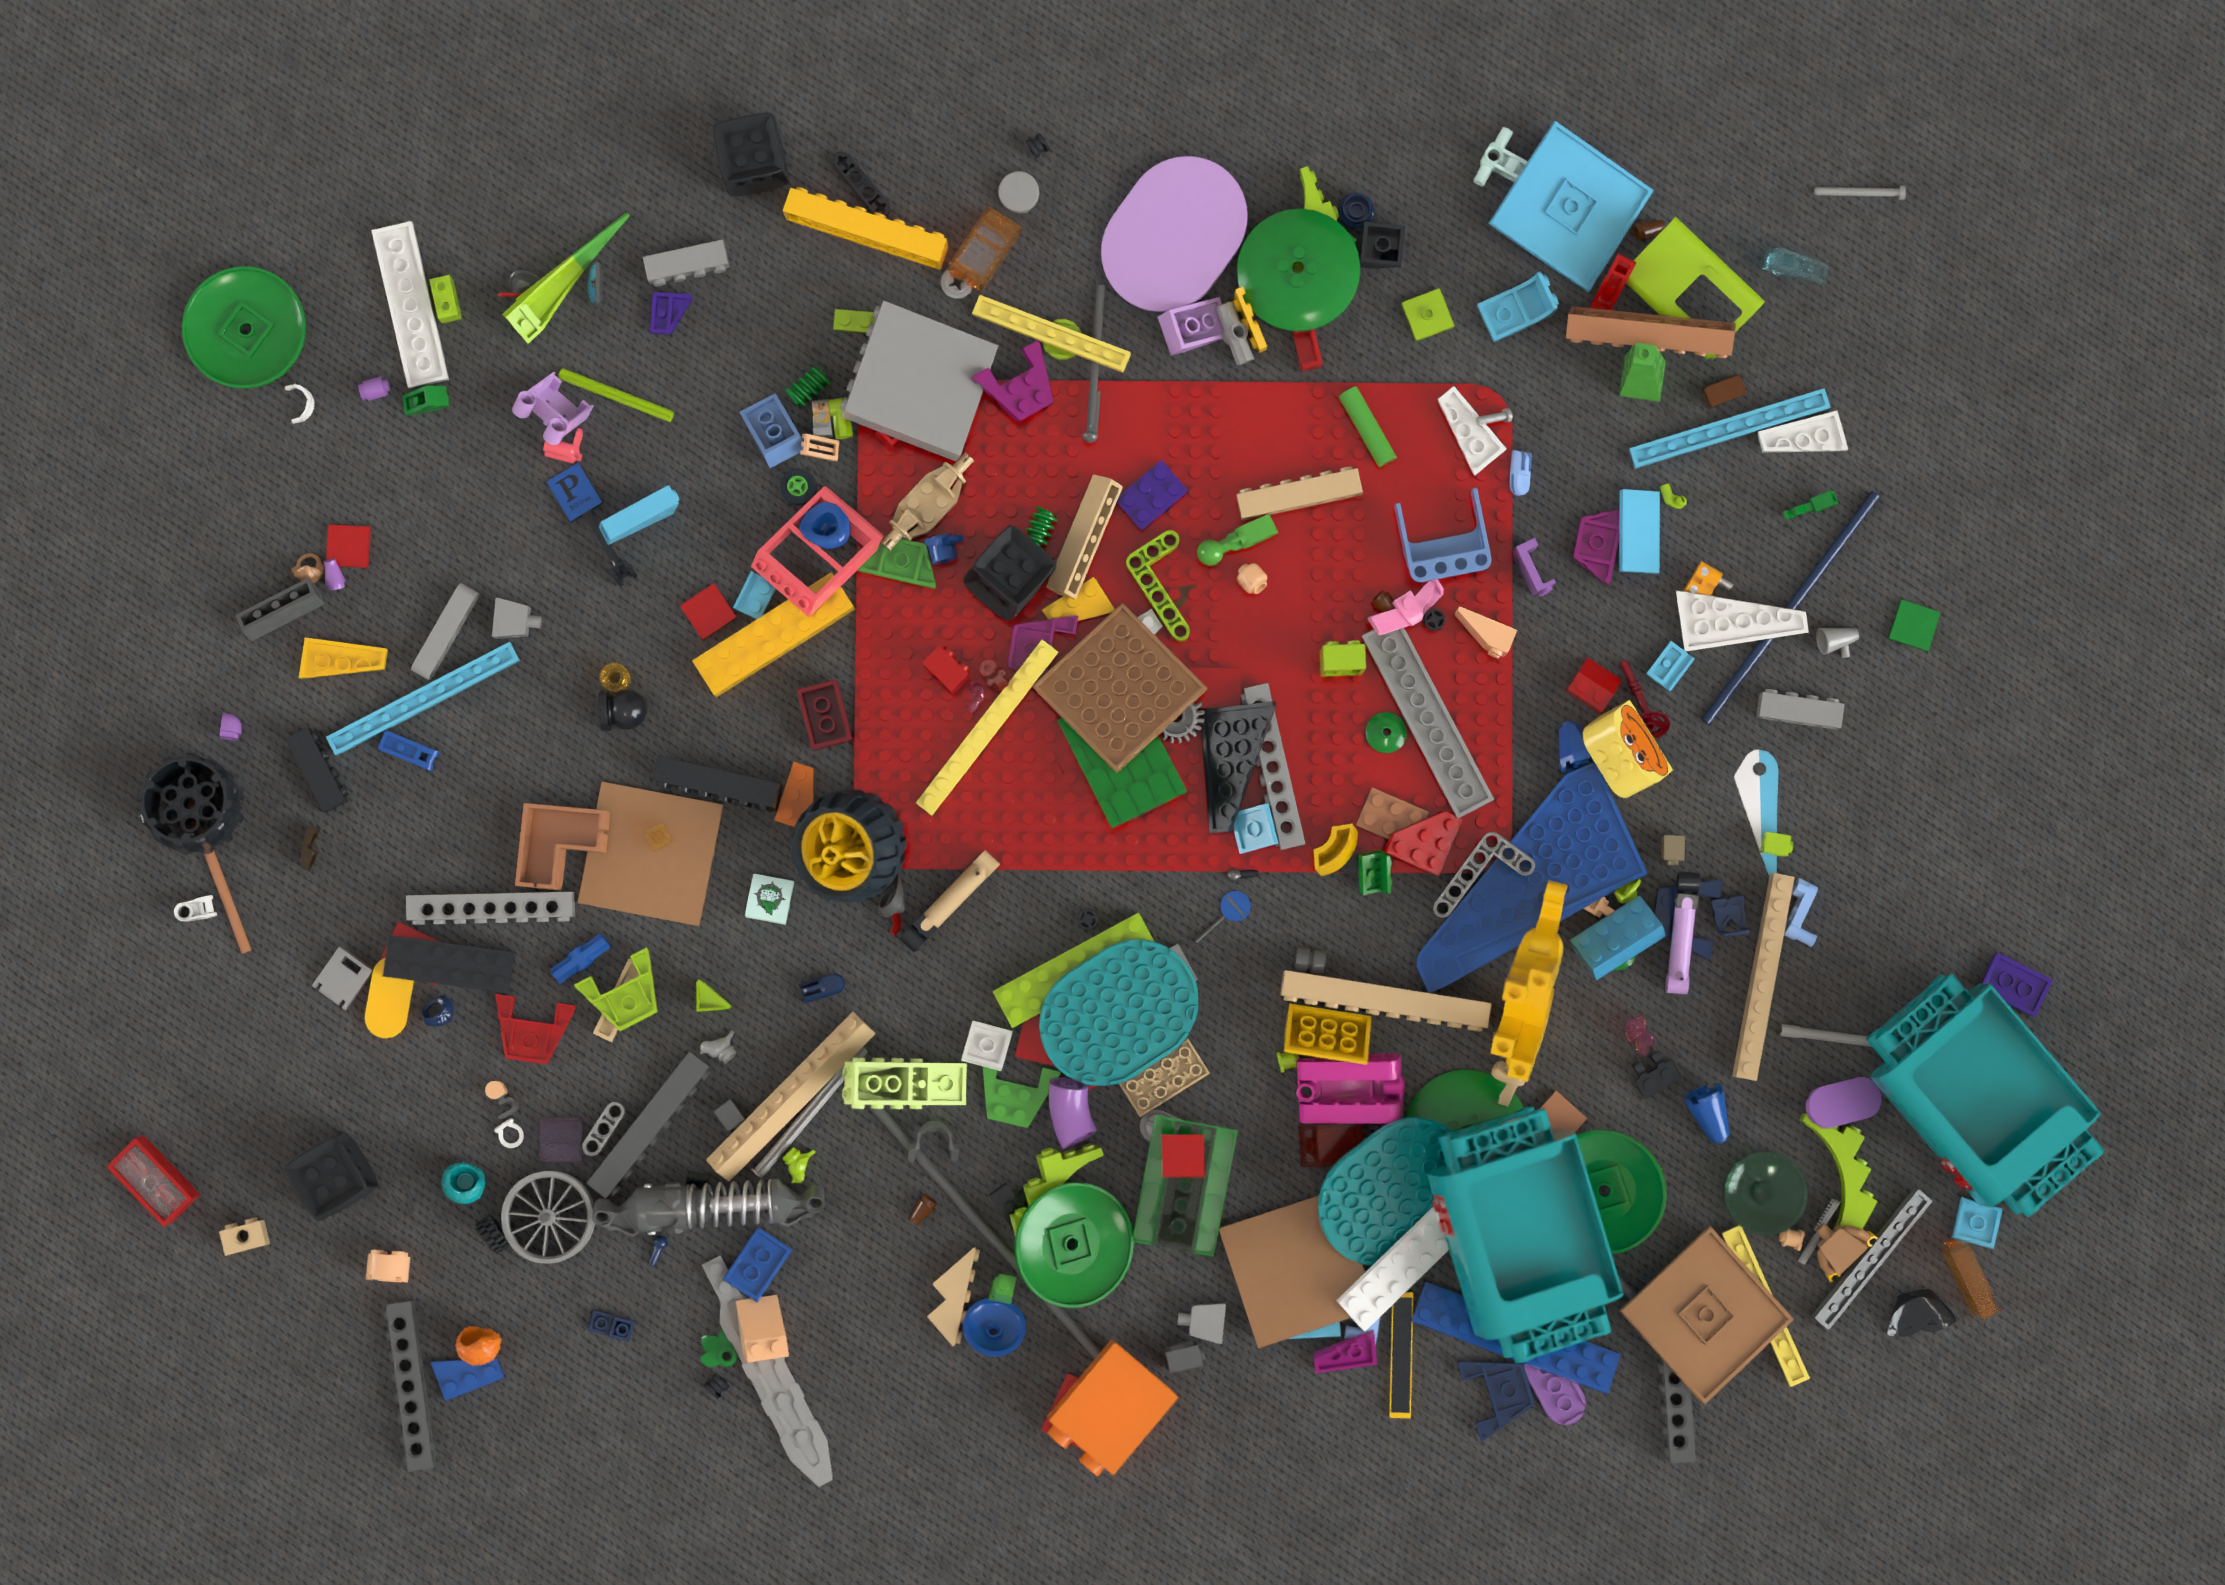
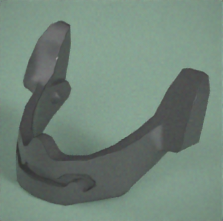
[908,1121,959,1162]

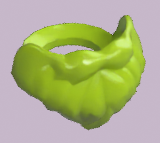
[1614,878,1641,904]

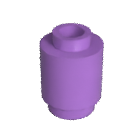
[358,376,391,401]

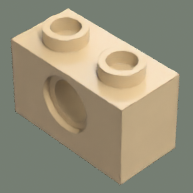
[219,1217,270,1256]

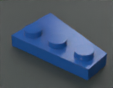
[430,1358,505,1401]

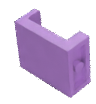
[1512,538,1556,597]

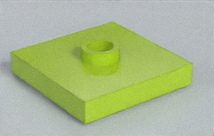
[1401,288,1454,341]

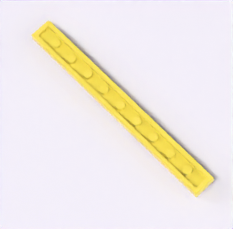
[916,640,1059,816]

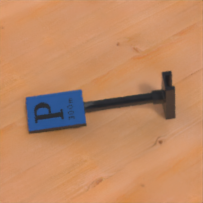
[547,463,638,587]

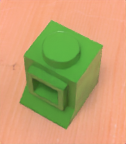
[988,1274,1016,1304]

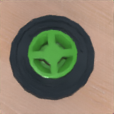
[780,469,817,505]

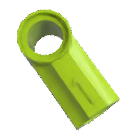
[829,397,853,439]

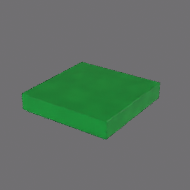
[1888,600,1941,652]

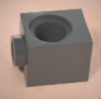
[713,1099,747,1132]

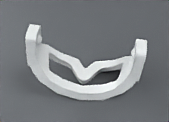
[285,384,314,424]

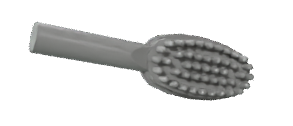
[1798,1199,1841,1265]

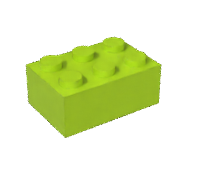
[1319,641,1366,677]

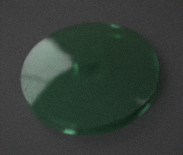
[1723,1151,1808,1235]

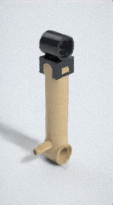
[899,850,1000,953]

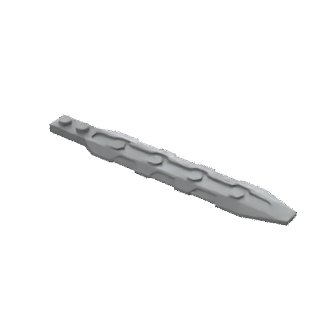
[702,1256,833,1487]

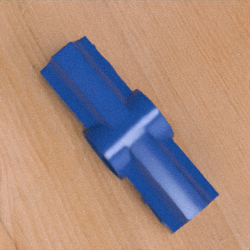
[550,933,611,984]

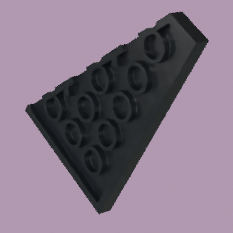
[1200,701,1276,833]

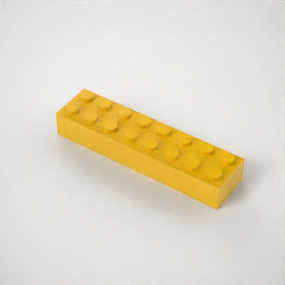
[783,187,948,270]
[692,572,855,697]

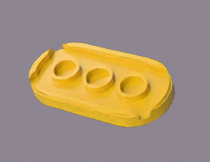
[365,958,414,1038]

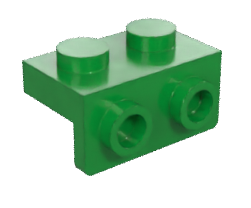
[1358,849,1392,895]

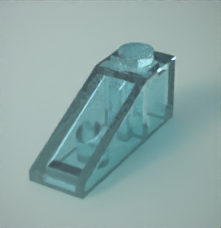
[1762,248,1829,285]

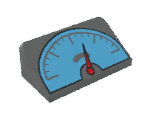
[587,262,603,307]

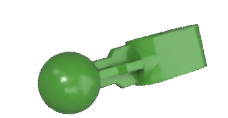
[1197,514,1278,566]

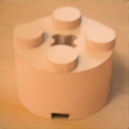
[366,1250,410,1283]

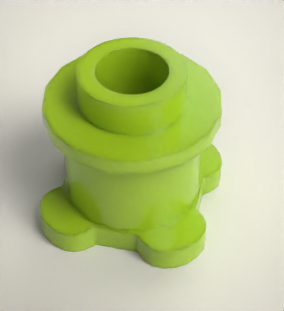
[1276,1052,1299,1073]

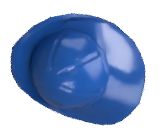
[800,502,850,549]

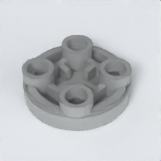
[998,171,1039,213]

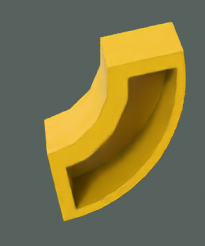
[1314,824,1358,876]

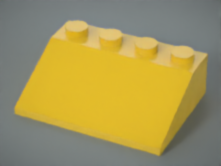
[1284,1003,1372,1065]

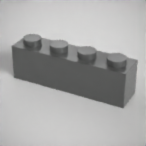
[235,578,325,641]

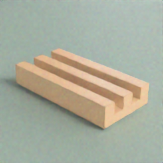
[800,434,840,461]

